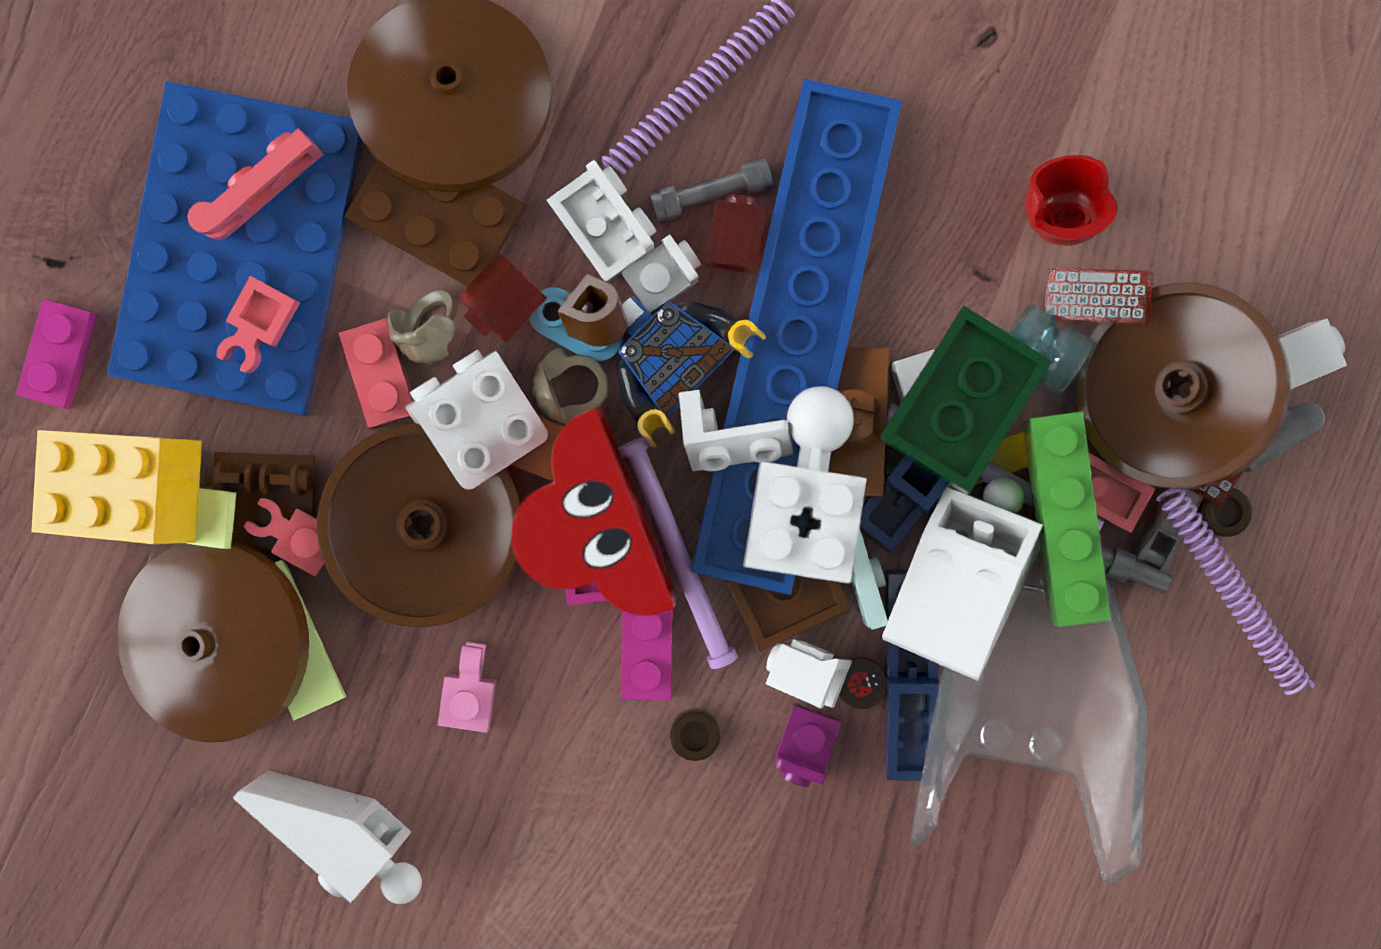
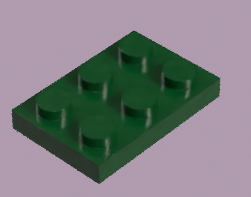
[878,306,1052,494]

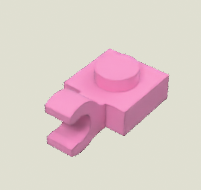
[438,641,497,733]

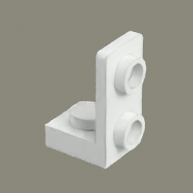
[679,390,793,471]

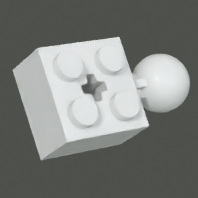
[743,386,867,583]

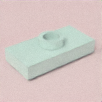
[851,528,888,630]

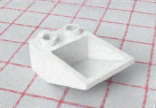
[882,478,1043,681]
[233,770,422,904]

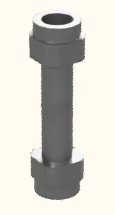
[650,158,774,223]

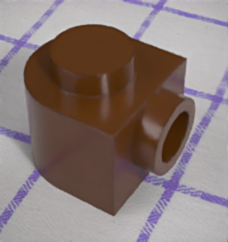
[557,274,628,347]

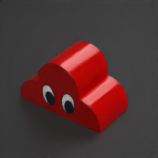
[511,407,677,616]

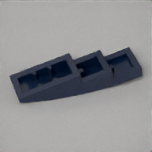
[885,570,941,781]

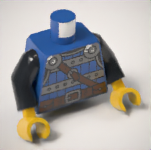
[616,296,766,447]

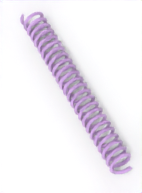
[602,0,795,175]
[1156,489,1315,695]

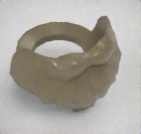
[387,290,457,365]
[532,348,610,426]

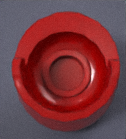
[1025,155,1118,246]

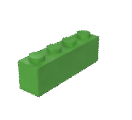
[1022,412,1111,627]

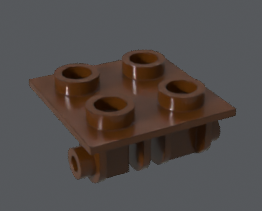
[205,452,315,554]

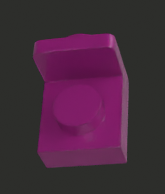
[773,703,841,787]

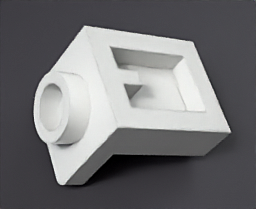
[621,235,701,314]

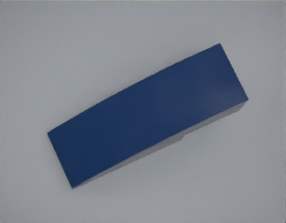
[859,455,949,553]

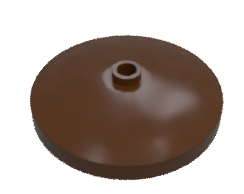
[347,0,552,192]
[1076,282,1291,489]
[317,423,521,627]
[117,541,309,743]

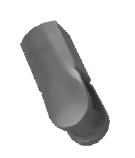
[1243,403,1325,473]
[1132,489,1203,572]

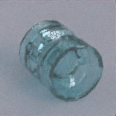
[1008,303,1093,396]

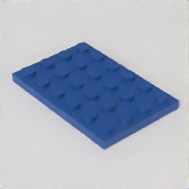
[107,81,362,416]

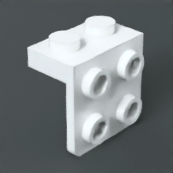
[405,349,548,489]

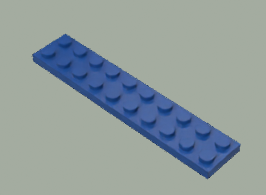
[691,79,902,595]

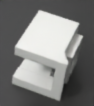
[766,640,852,708]

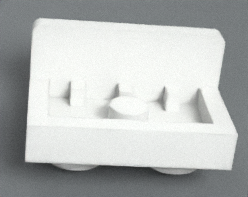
[547,160,657,283]

